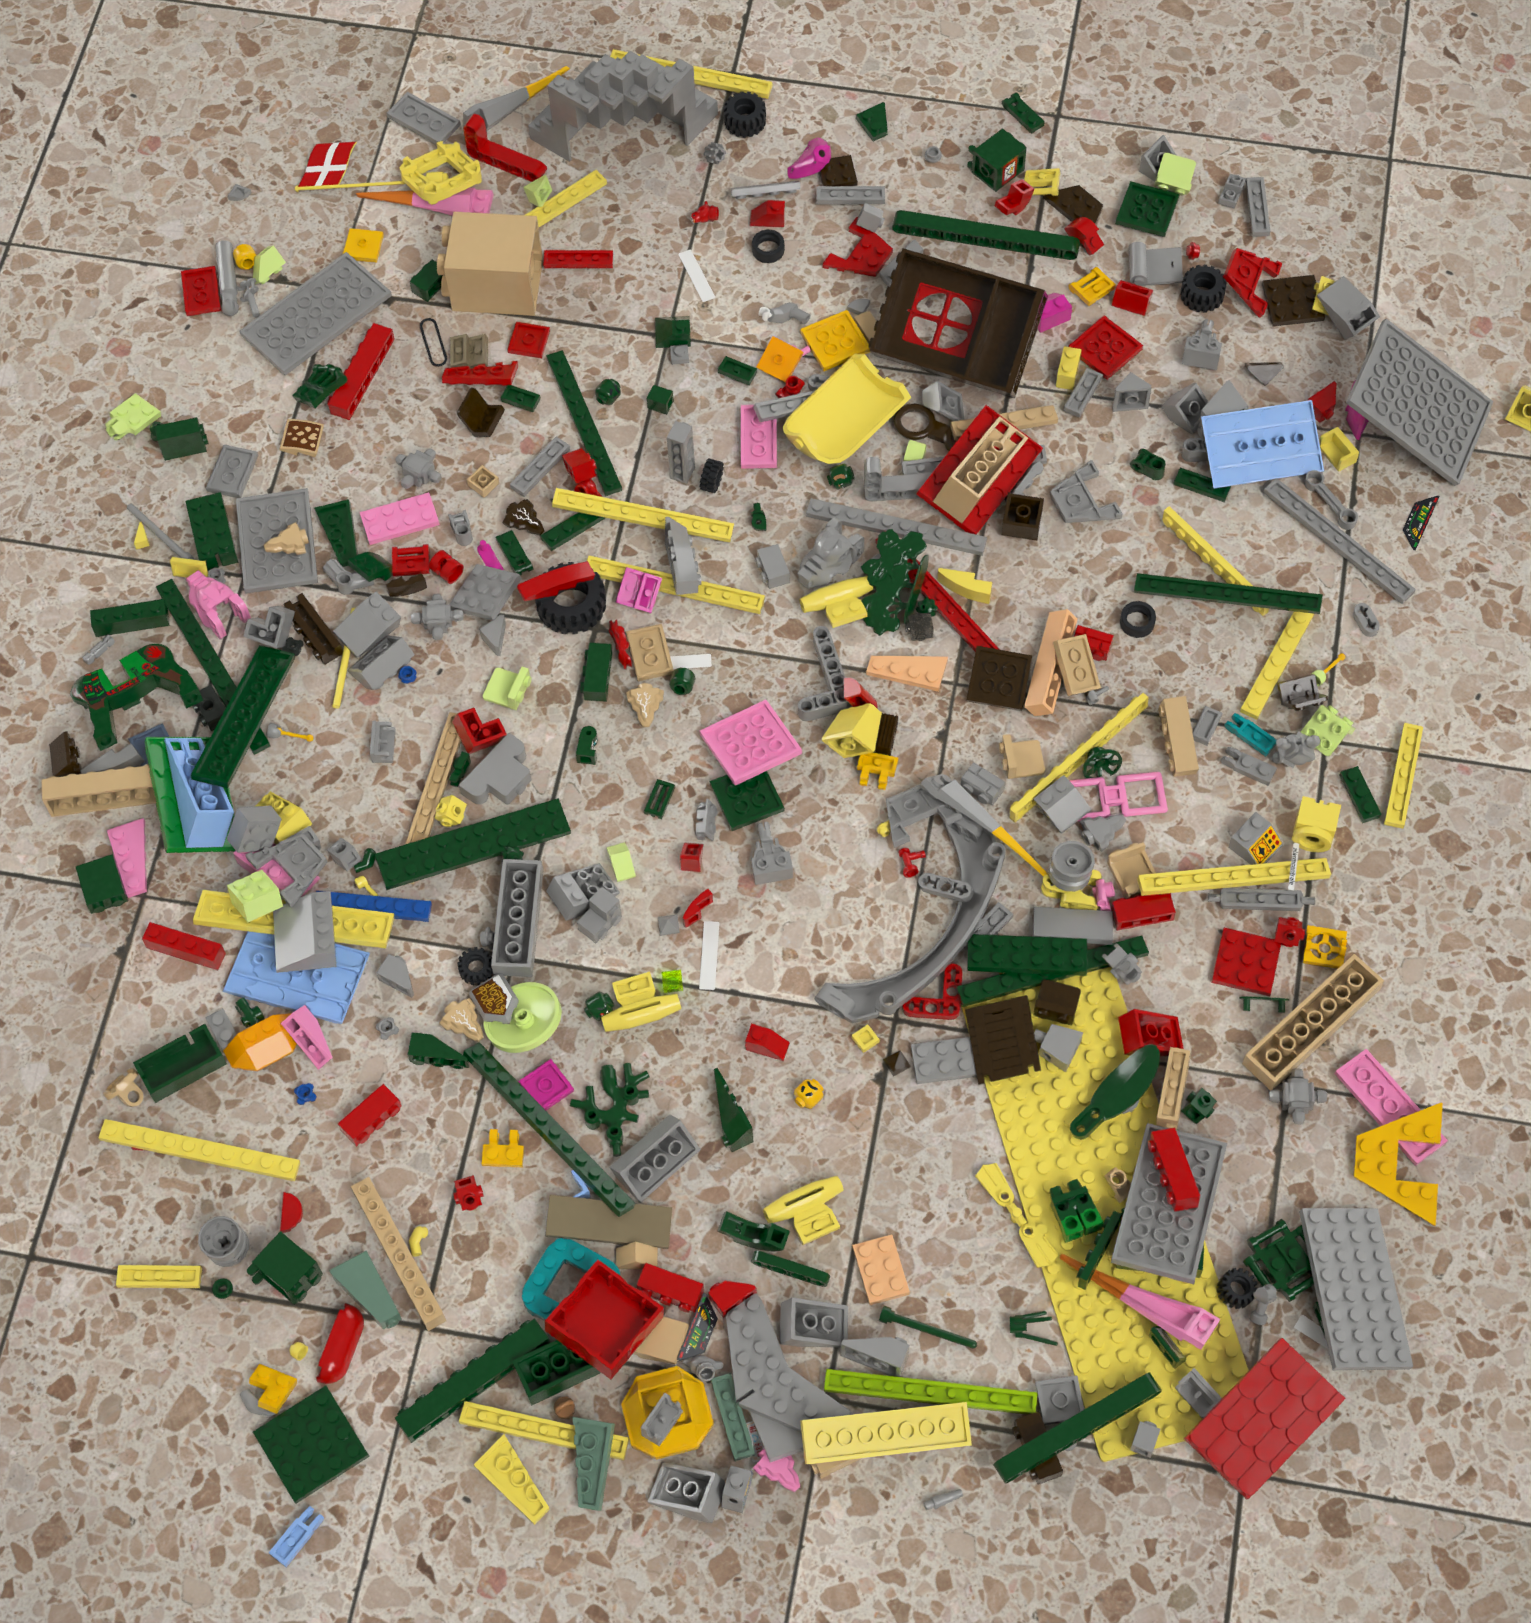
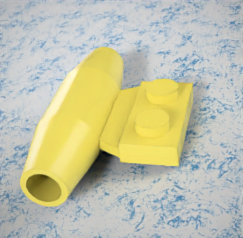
[799,576,874,628]
[601,972,682,1032]
[763,1176,844,1245]

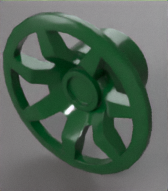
[1082,747,1122,778]

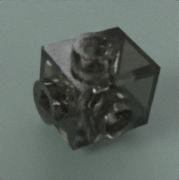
[905,612,934,641]

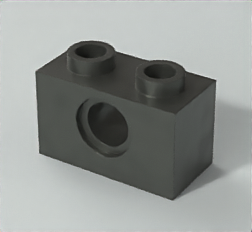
[192,685,225,731]

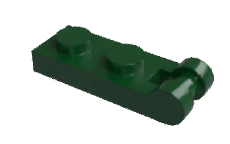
[1002,92,1045,134]
[496,530,534,576]

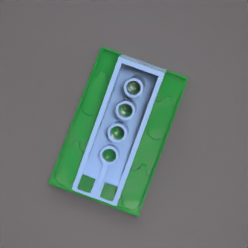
[145,737,236,853]

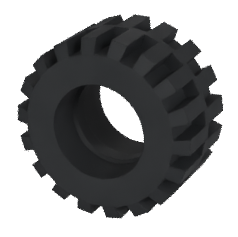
[724,92,766,138]
[1180,265,1227,313]

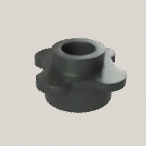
[282,637,304,656]

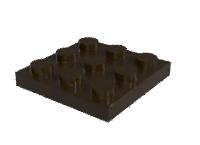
[1262,275,1325,327]
[966,646,1032,711]

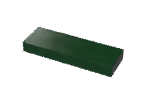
[1173,467,1231,503]

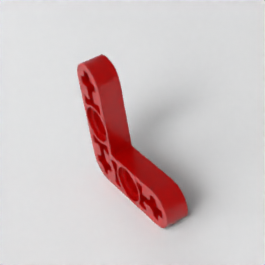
[902,964,962,1020]

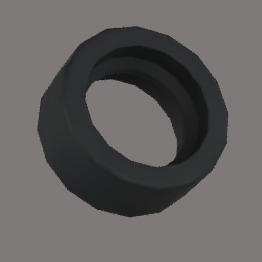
[752,229,785,263]
[1120,601,1156,638]

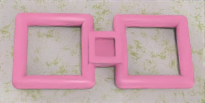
[1069,772,1168,821]

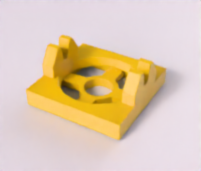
[1303,925,1347,969]

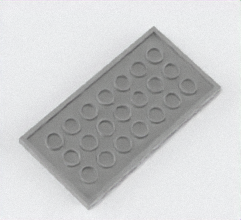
[240,252,392,375]
[1111,1123,1227,1285]
[1299,1208,1413,1371]

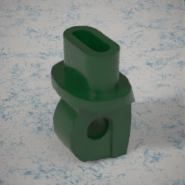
[751,503,767,531]

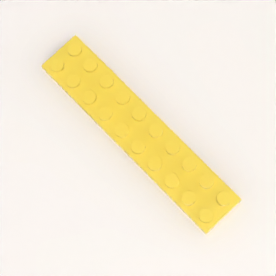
[193,890,394,948]

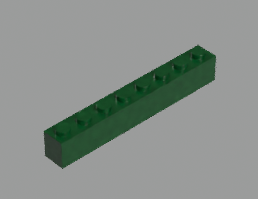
[395,1318,550,1443]

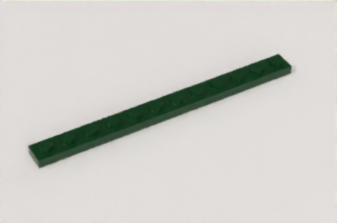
[156,579,271,755]
[463,1042,635,1217]

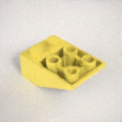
[254,791,312,844]

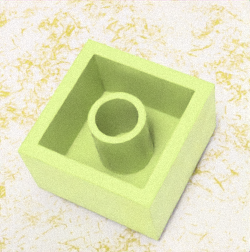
[227,870,283,922]

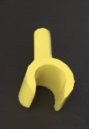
[354,876,378,896]

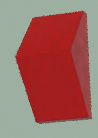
[680,843,704,872]

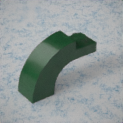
[717,1211,790,1252]

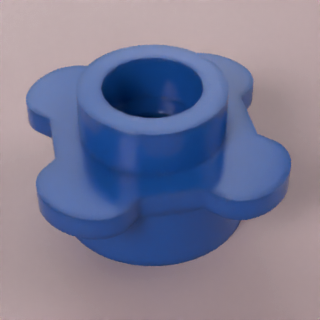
[294,1083,317,1105]

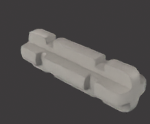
[82,635,115,665]

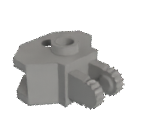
[1102,943,1142,985]

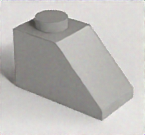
[376,954,414,998]

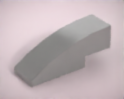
[80,744,145,774]

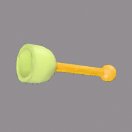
[1311,653,1345,686]

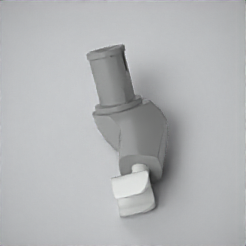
[758,302,811,324]

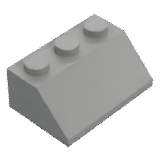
[347,635,415,690]

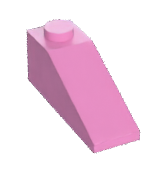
[281,1005,333,1070]

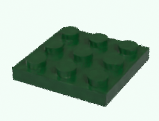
[1115,181,1180,237]
[710,771,785,831]

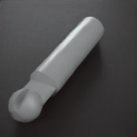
[215,241,239,316]

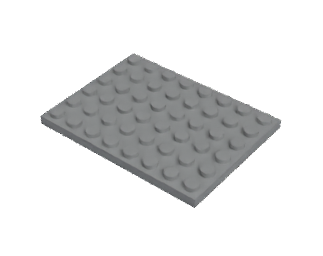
[1346,319,1493,486]

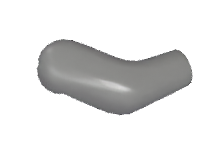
[240,1389,275,1416]

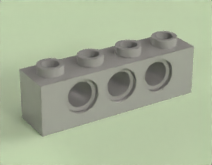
[667,421,695,484]

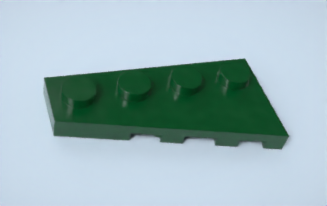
[314,499,358,567]

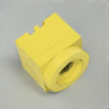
[1291,796,1341,852]

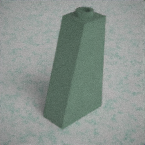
[329,1251,402,1329]

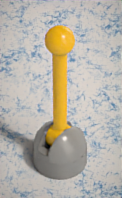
[267,723,313,742]

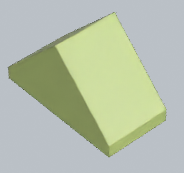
[523,175,552,207]
[606,842,636,882]

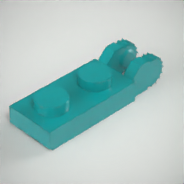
[1224,713,1277,757]

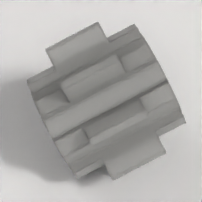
[704,142,726,164]

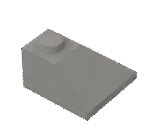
[922,381,964,421]
[1161,383,1208,434]

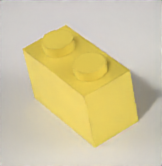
[1056,346,1081,390]

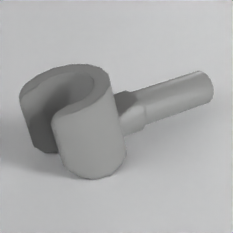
[1086,686,1109,705]

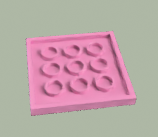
[700,700,802,786]

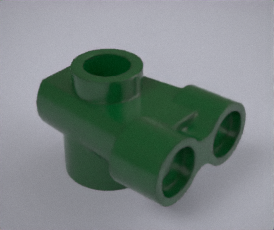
[235,997,265,1028]

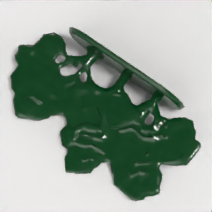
[861,529,929,636]

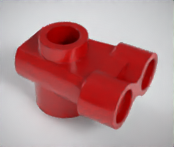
[775,376,805,398]

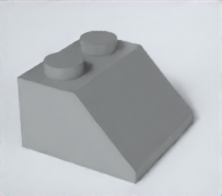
[1034,775,1091,834]

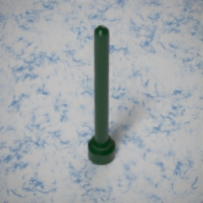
[879,1306,977,1349]

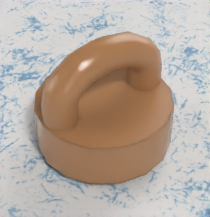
[554,1397,575,1419]

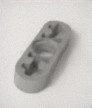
[918,873,973,902]

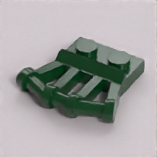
[292,364,347,409]

